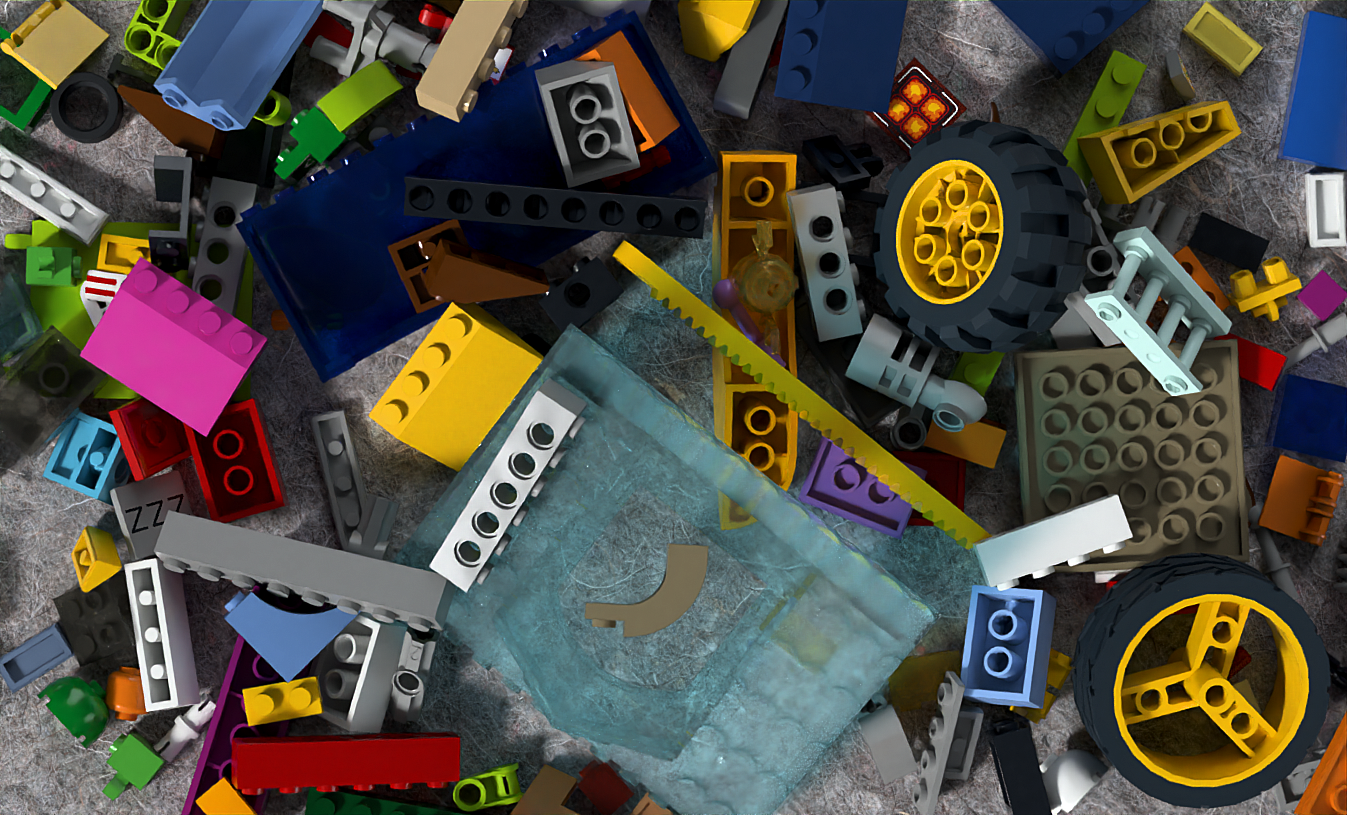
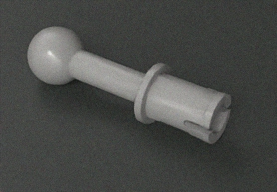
[1277,312,1347,384]
[1248,501,1300,601]

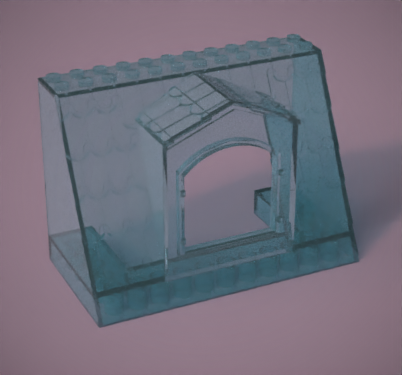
[392,323,942,815]

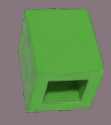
[26,246,83,287]
[102,731,168,801]

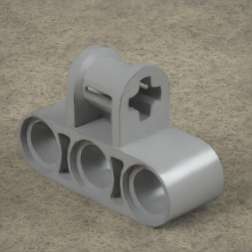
[854,692,918,784]

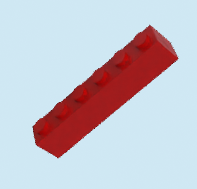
[232,731,460,795]

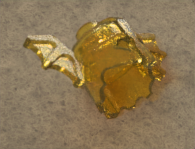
[726,220,799,355]

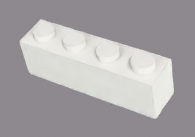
[972,494,1133,591]
[124,558,201,712]

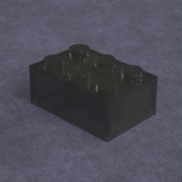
[0,325,110,461]

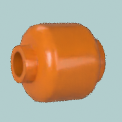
[104,666,150,721]

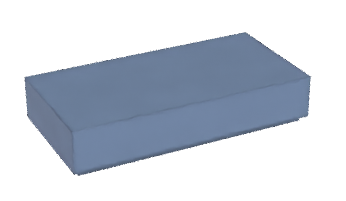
[0,623,78,694]

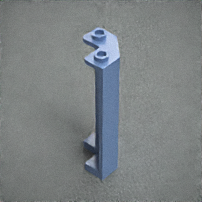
[153,0,324,131]

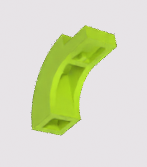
[317,59,404,134]

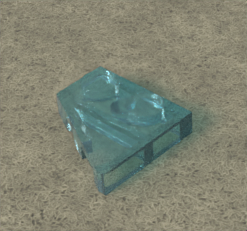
[0,273,45,364]

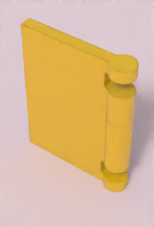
[0,0,110,90]

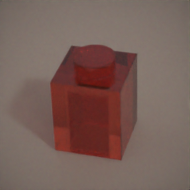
[577,757,635,815]

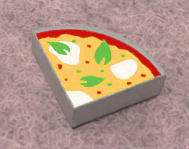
[1164,49,1197,102]

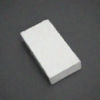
[1305,172,1347,248]

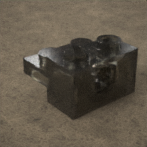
[53,570,136,667]

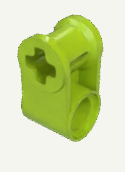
[453,762,525,811]

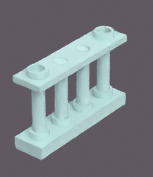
[1084,226,1232,396]

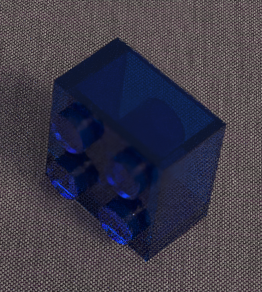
[1264,374,1347,463]

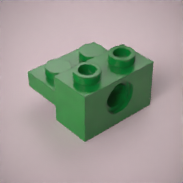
[274,106,350,187]

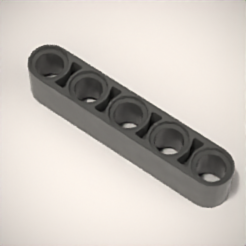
[713,0,790,121]

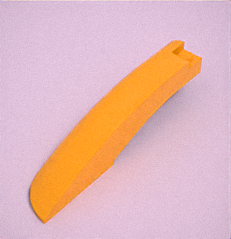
[712,150,798,530]

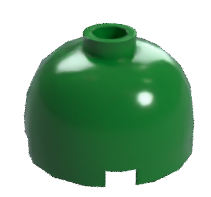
[37,675,109,750]

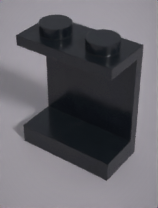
[148,155,194,273]

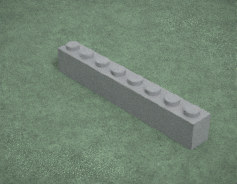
[154,510,456,632]

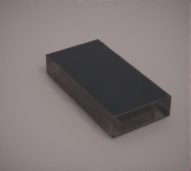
[1187,212,1270,275]

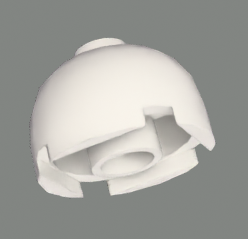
[1040,749,1109,815]

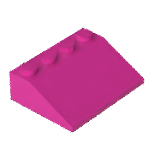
[80,257,268,437]

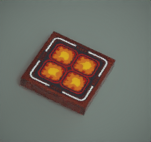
[863,57,967,158]

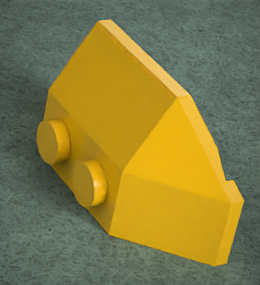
[677,0,760,63]

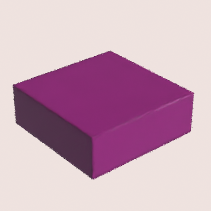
[1295,270,1347,322]

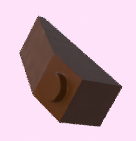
[117,85,229,163]
[424,238,550,304]

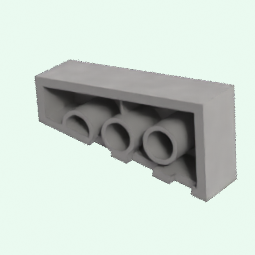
[1066,179,1148,346]

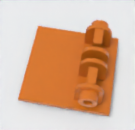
[1257,455,1344,547]

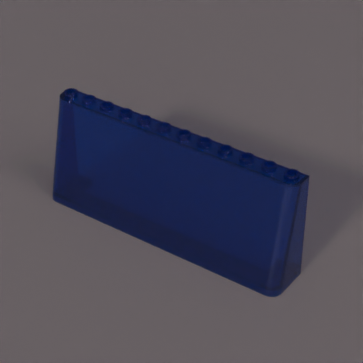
[236,8,719,383]

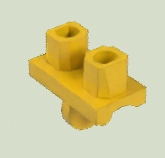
[1226,256,1302,322]

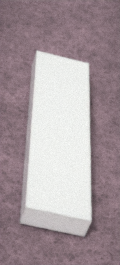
[0,144,111,247]

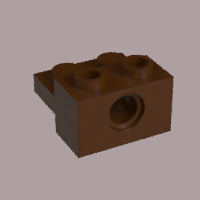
[387,219,471,314]

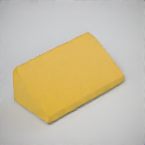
[71,525,122,593]

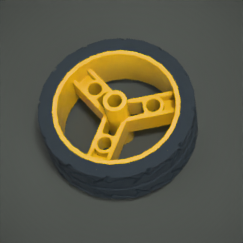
[1072,553,1331,809]

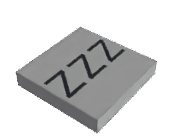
[109,470,193,561]

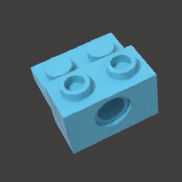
[42,409,132,506]

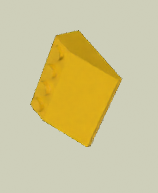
[368,301,551,476]

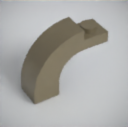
[584,543,709,637]

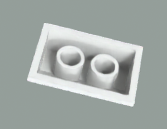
[308,604,408,733]

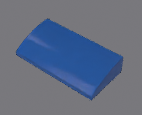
[1277,11,1347,172]

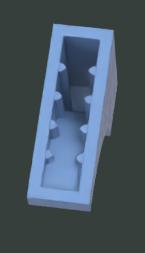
[223,590,361,683]

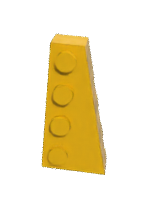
[1076,100,1242,204]

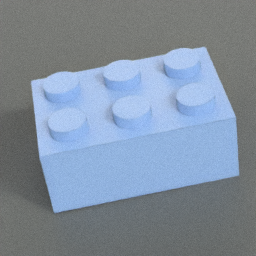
[960,585,1057,709]

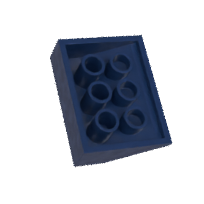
[774,0,908,114]
[988,0,1151,80]

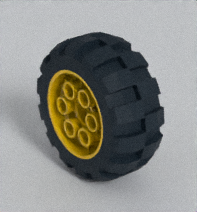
[873,119,1091,355]

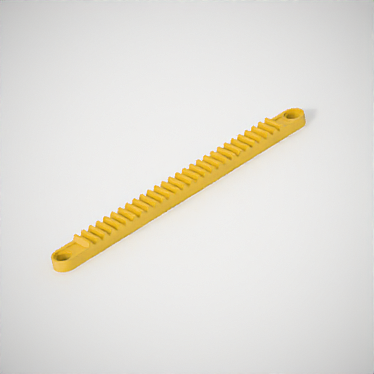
[612,240,992,550]

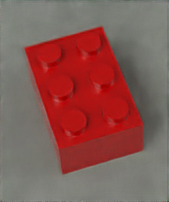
[183,398,290,524]

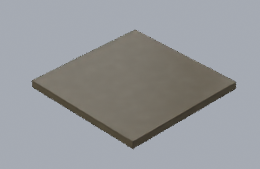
[1013,339,1250,575]

